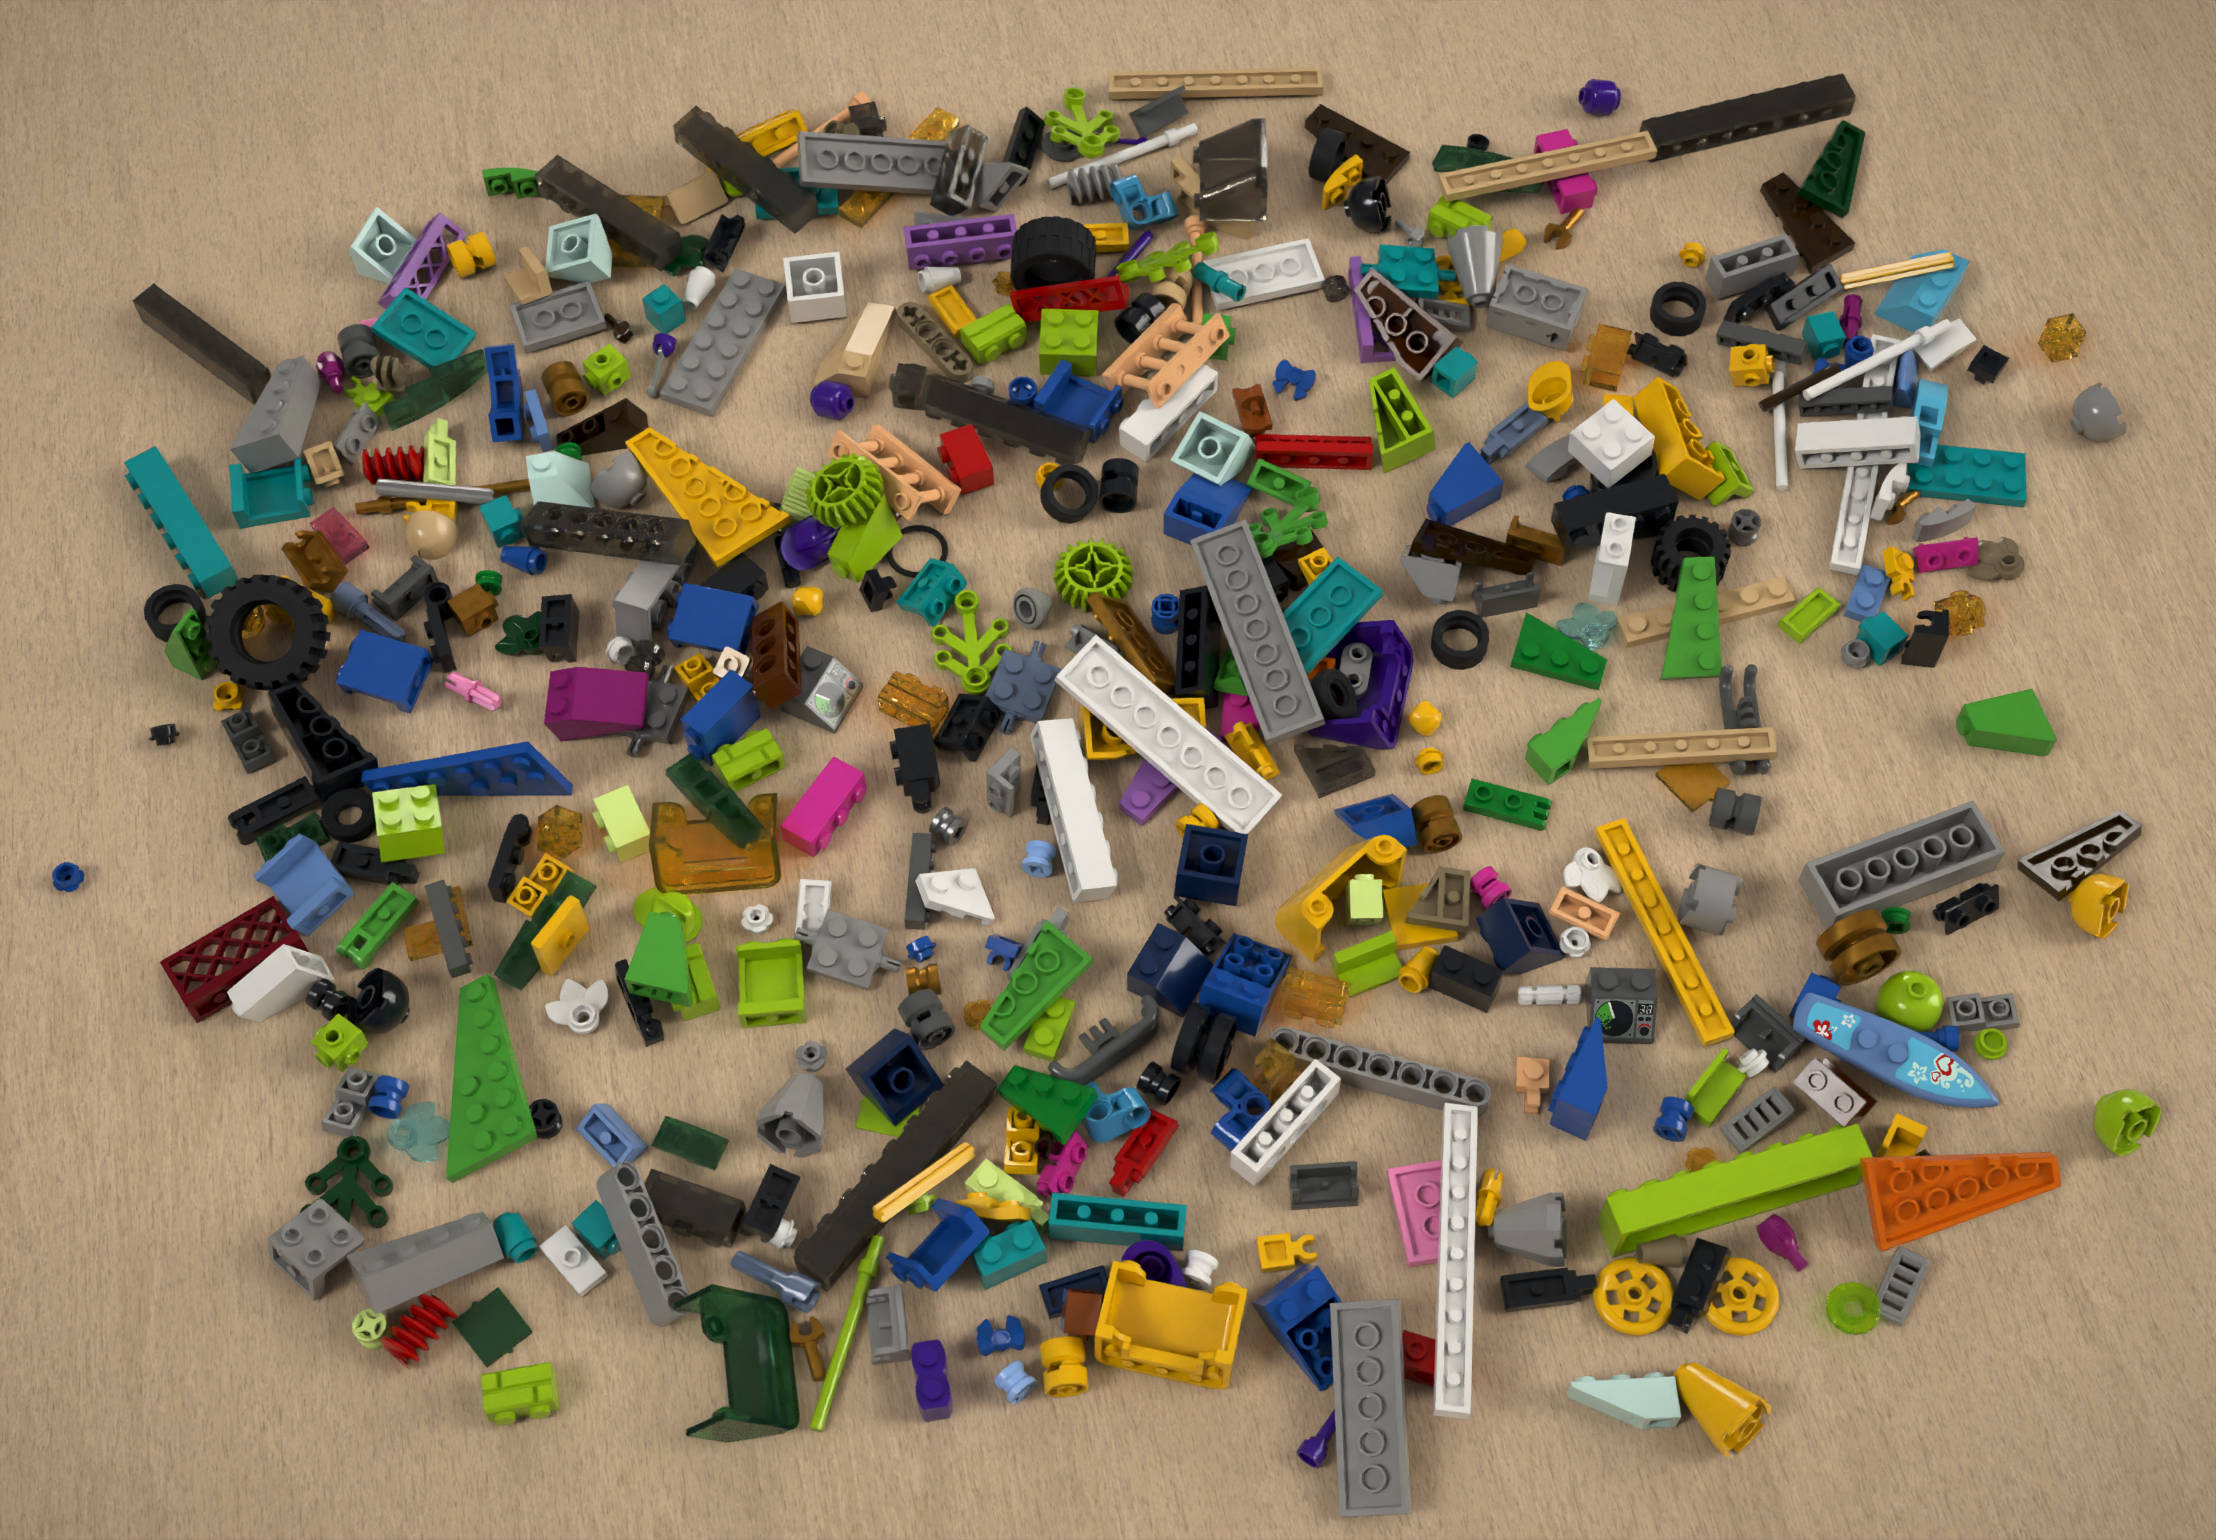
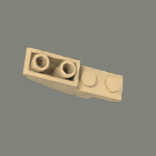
[1170,156,1254,240]

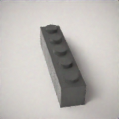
[1716,320,1808,366]
[1798,386,1893,417]
[904,833,936,930]
[425,880,473,978]

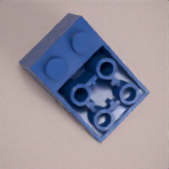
[1163,474,1253,545]
[1198,933,1293,1037]
[1548,1017,1608,1141]
[1252,1264,1342,1391]

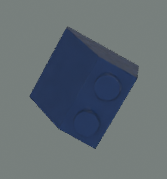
[1174,824,1248,906]
[1476,897,1566,974]
[1127,923,1214,1018]
[845,1028,944,1126]

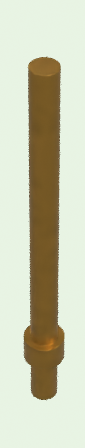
[355,479,531,515]

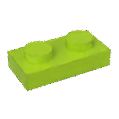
[1023,997,1076,1062]

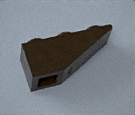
[556,398,649,456]

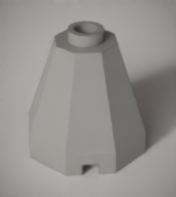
[756,1072,824,1158]
[1488,1193,1567,1267]

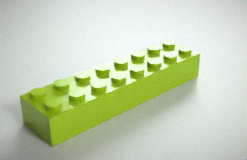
[1597,1123,1873,1258]

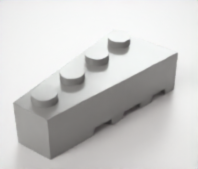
[230,356,322,473]
[612,525,700,653]
[347,1212,504,1315]

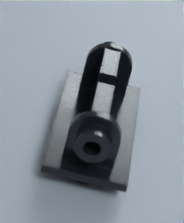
[702,214,745,273]
[1627,332,1688,377]
[1933,883,1999,935]
[1164,895,1227,956]

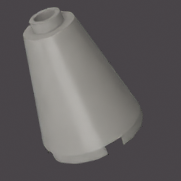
[1446,225,1503,308]

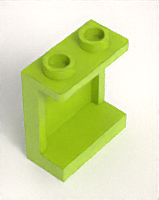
[736,938,806,1028]

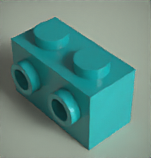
[971,1219,1047,1290]

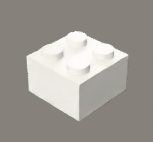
[783,252,847,323]
[1568,399,1655,489]

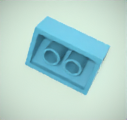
[1874,249,1970,333]

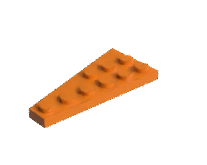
[1860,1152,2061,1251]

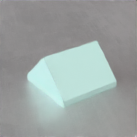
[349,207,417,284]

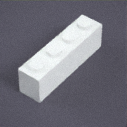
[1119,363,1218,463]
[1795,416,1921,469]

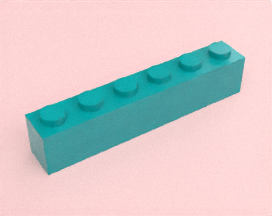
[124,446,238,599]

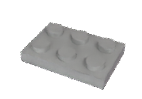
[509,281,607,353]

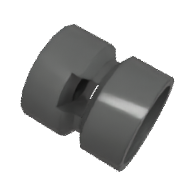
[337,324,381,378]
[1709,787,1762,836]
[898,989,955,1050]

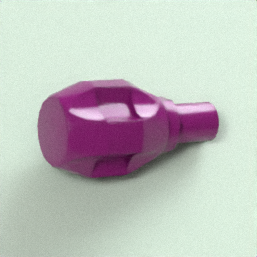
[316,351,345,394]
[1756,1214,1808,1272]

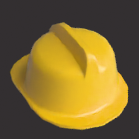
[1528,361,1574,422]

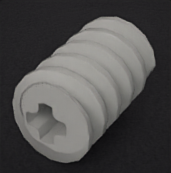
[1066,163,1123,205]

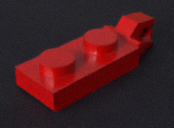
[1109,1108,1179,1197]

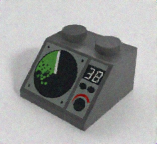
[780,646,863,734]
[1585,967,1657,1044]

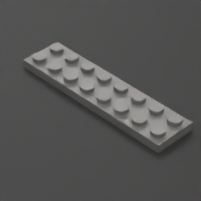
[1190,519,1325,746]

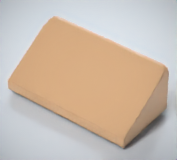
[1548,886,1620,941]

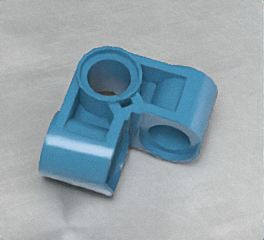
[1110,174,1179,231]
[1081,1081,1151,1143]

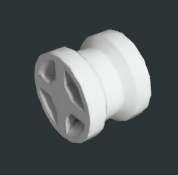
[1180,1250,1219,1290]

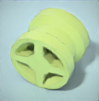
[352,1308,392,1350]

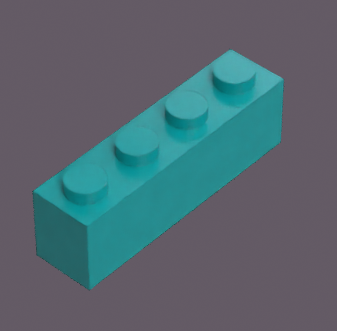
[1048,1193,1187,1251]

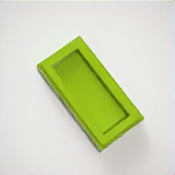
[1777,586,1841,644]

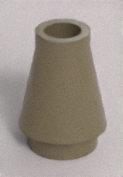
[1636,1234,1689,1268]

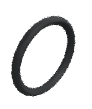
[886,525,948,578]

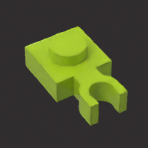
[343,376,395,418]

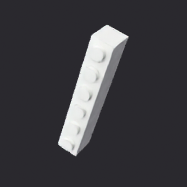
[1030,718,1118,903]

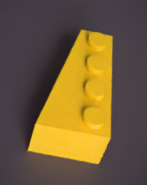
[1633,376,1726,501]

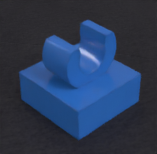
[985,934,1024,971]

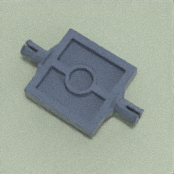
[986,641,1062,735]

